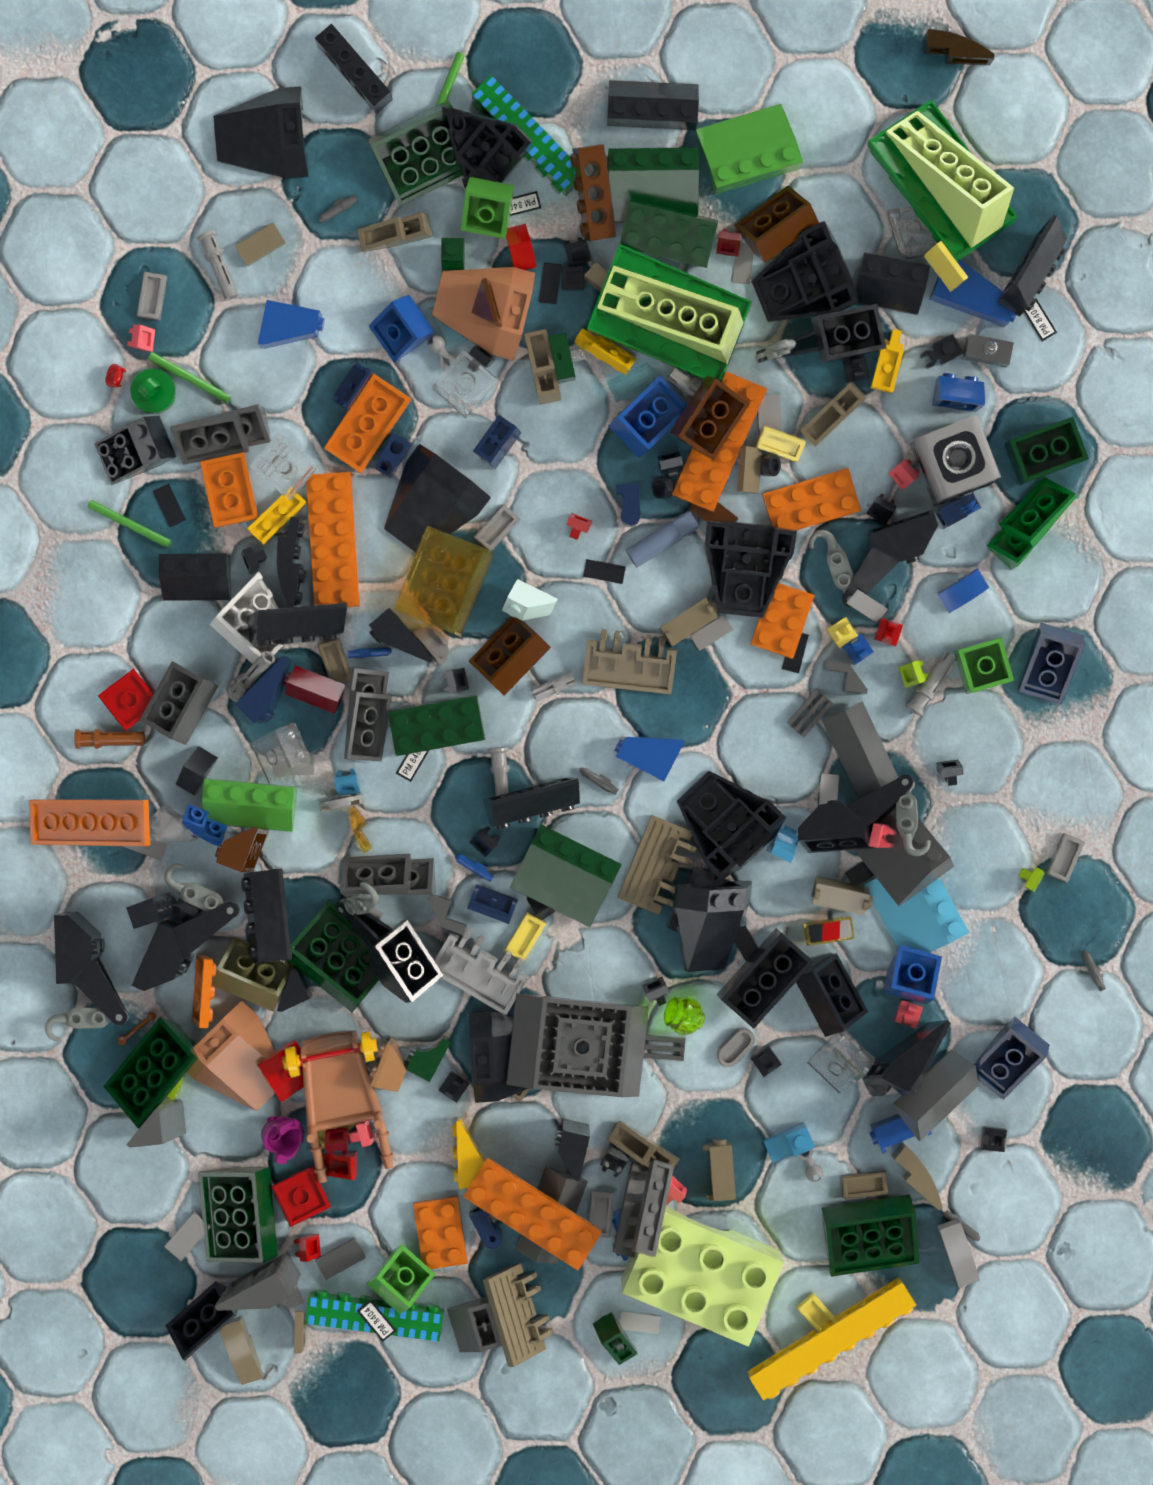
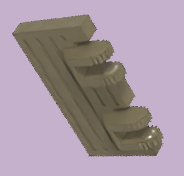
[582,629,677,695]
[618,815,699,915]
[483,1263,554,1367]

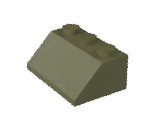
[212,937,294,1012]

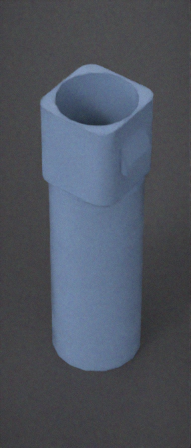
[626,511,699,568]

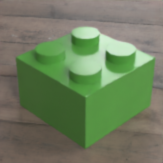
[461,177,514,239]
[953,637,1014,694]
[367,1244,435,1314]

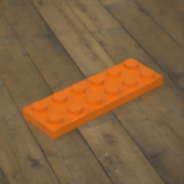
[672,371,767,512]
[306,472,360,607]
[29,799,150,846]
[463,1157,602,1270]

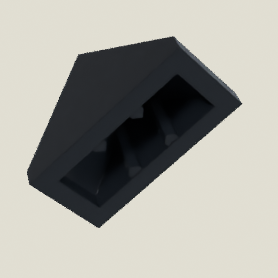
[176,746,218,796]
[277,966,312,1012]

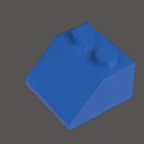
[369,295,435,362]
[932,373,985,412]
[883,945,942,1004]

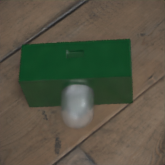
[548,332,586,384]

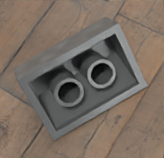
[140,661,218,745]

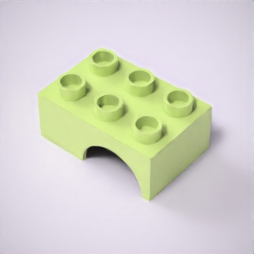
[621,1205,785,1347]

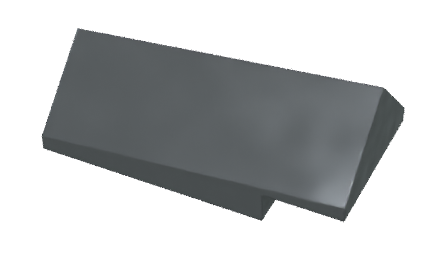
[170,404,271,465]
[344,666,392,762]
[822,701,898,799]
[340,854,436,895]
[892,1050,979,1141]
[126,1097,186,1148]
[516,1166,588,1264]

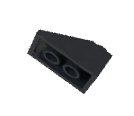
[369,608,436,664]

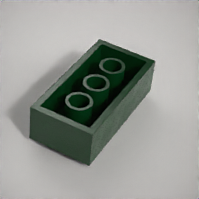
[620,199,718,268]
[388,695,486,756]

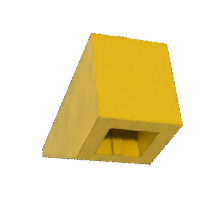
[452,1117,485,1189]

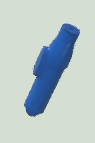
[348,647,392,658]
[455,854,494,882]

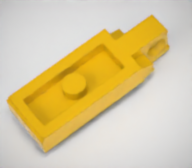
[574,328,636,375]
[870,329,904,394]

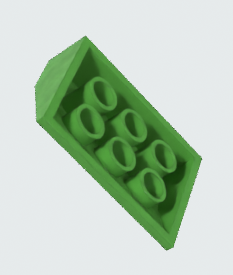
[695,104,803,195]

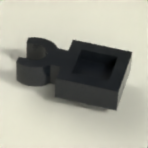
[920,334,963,369]

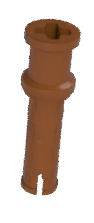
[74,729,145,749]

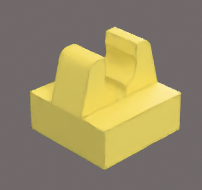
[826,617,858,648]

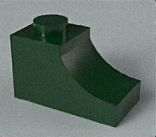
[441,238,465,271]
[405,1035,452,1082]
[592,1312,638,1365]

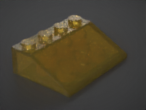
[394,526,494,637]

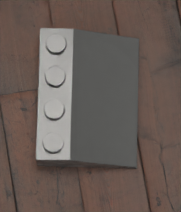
[855,808,954,906]
[215,1251,301,1311]

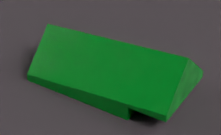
[987,477,1077,570]

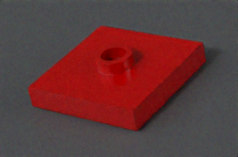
[97,668,154,731]
[257,1039,304,1103]
[271,1166,331,1228]

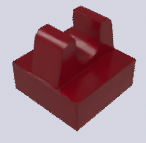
[716,229,742,257]
[324,1128,349,1155]

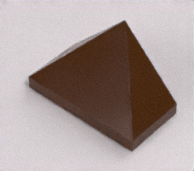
[471,278,503,327]

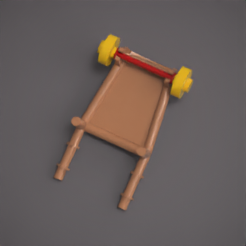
[282,1030,394,1183]

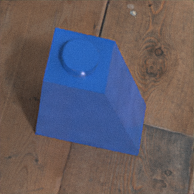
[258,300,325,349]
[614,737,685,781]

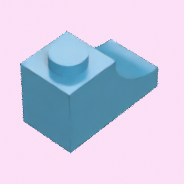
[766,825,799,863]
[763,1122,815,1162]

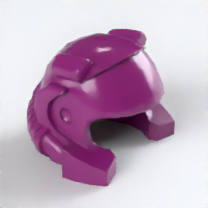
[261,1116,304,1164]

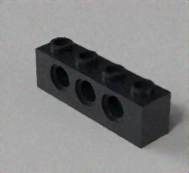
[315,23,393,114]
[126,892,177,929]

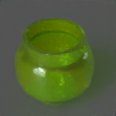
[664,997,705,1035]

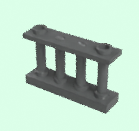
[612,1160,674,1258]

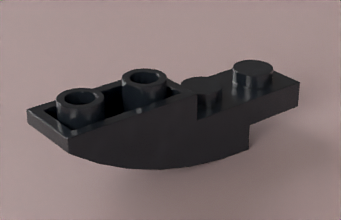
[276,517,306,608]

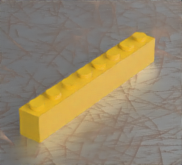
[747,1277,916,1401]

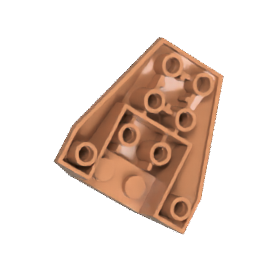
[432,267,535,361]
[187,1000,276,1111]

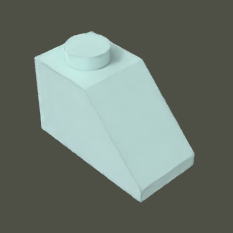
[502,579,558,621]

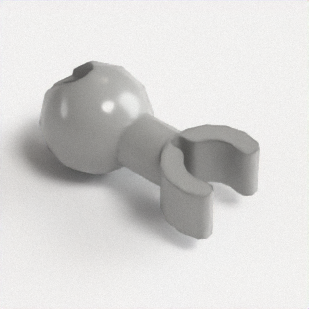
[427,335,458,370]
[798,1149,823,1182]

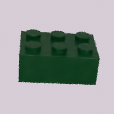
[1004,417,1089,486]

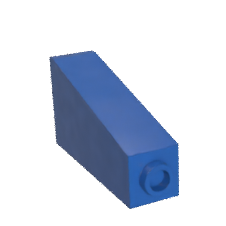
[929,260,1016,327]

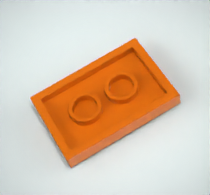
[200,452,259,528]
[750,583,815,659]
[192,954,216,1028]
[413,1196,468,1270]

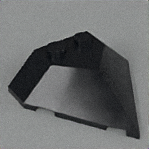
[442,106,533,189]

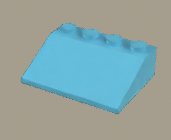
[863,877,969,953]

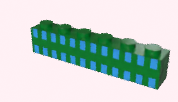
[472,75,576,196]
[305,1289,444,1342]

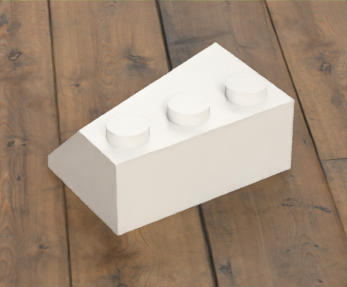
[209,572,283,664]

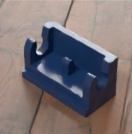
[331,361,374,411]
[473,415,521,469]
[467,884,518,924]

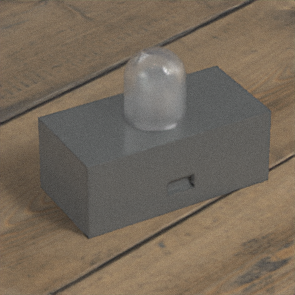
[962,334,1014,367]

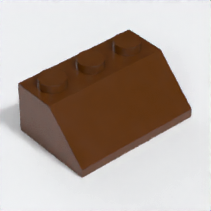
[734,186,819,263]
[670,376,750,460]
[468,616,551,696]
[215,827,269,872]

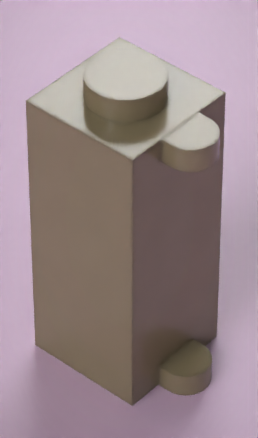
[659,598,718,647]
[811,876,873,915]
[702,1138,736,1201]

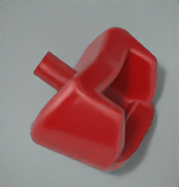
[105,364,127,388]

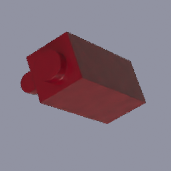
[283,665,346,714]

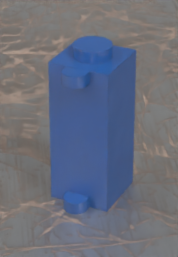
[869,1114,932,1154]

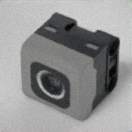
[910,415,1001,506]

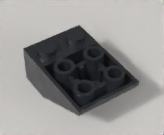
[94,416,176,485]

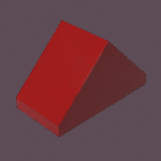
[506,224,537,271]
[322,1151,358,1180]

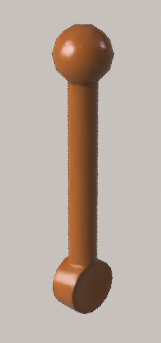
[118,1012,156,1045]

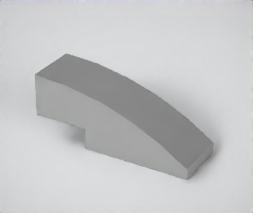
[937,1219,980,1288]

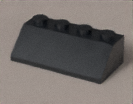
[607,80,699,130]
[997,214,1067,317]
[247,603,347,647]
[483,777,580,829]
[241,868,292,963]
[716,928,814,1029]

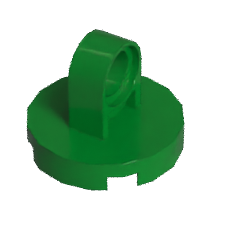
[130,368,176,414]

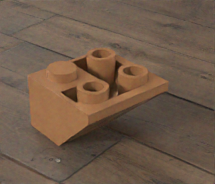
[369,1037,407,1092]

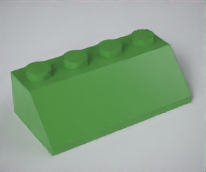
[202,778,298,832]

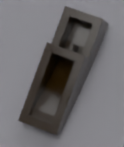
[924,29,995,66]

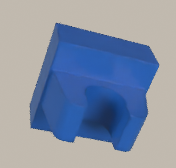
[842,634,874,665]

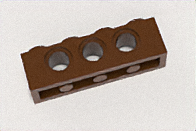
[570,144,616,241]

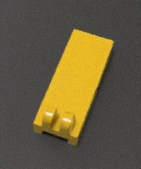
[247,487,307,546]

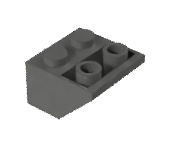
[447,1297,502,1352]

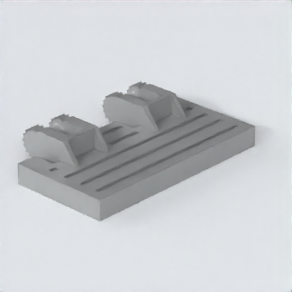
[434,928,529,1015]

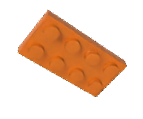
[324,374,412,474]
[762,468,861,531]

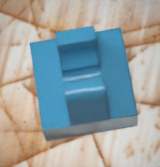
[334,769,360,796]

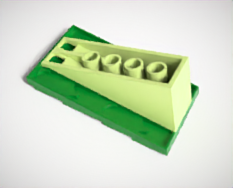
[867,99,1017,262]
[587,244,752,382]

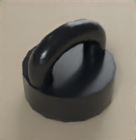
[760,454,781,477]
[652,476,674,499]

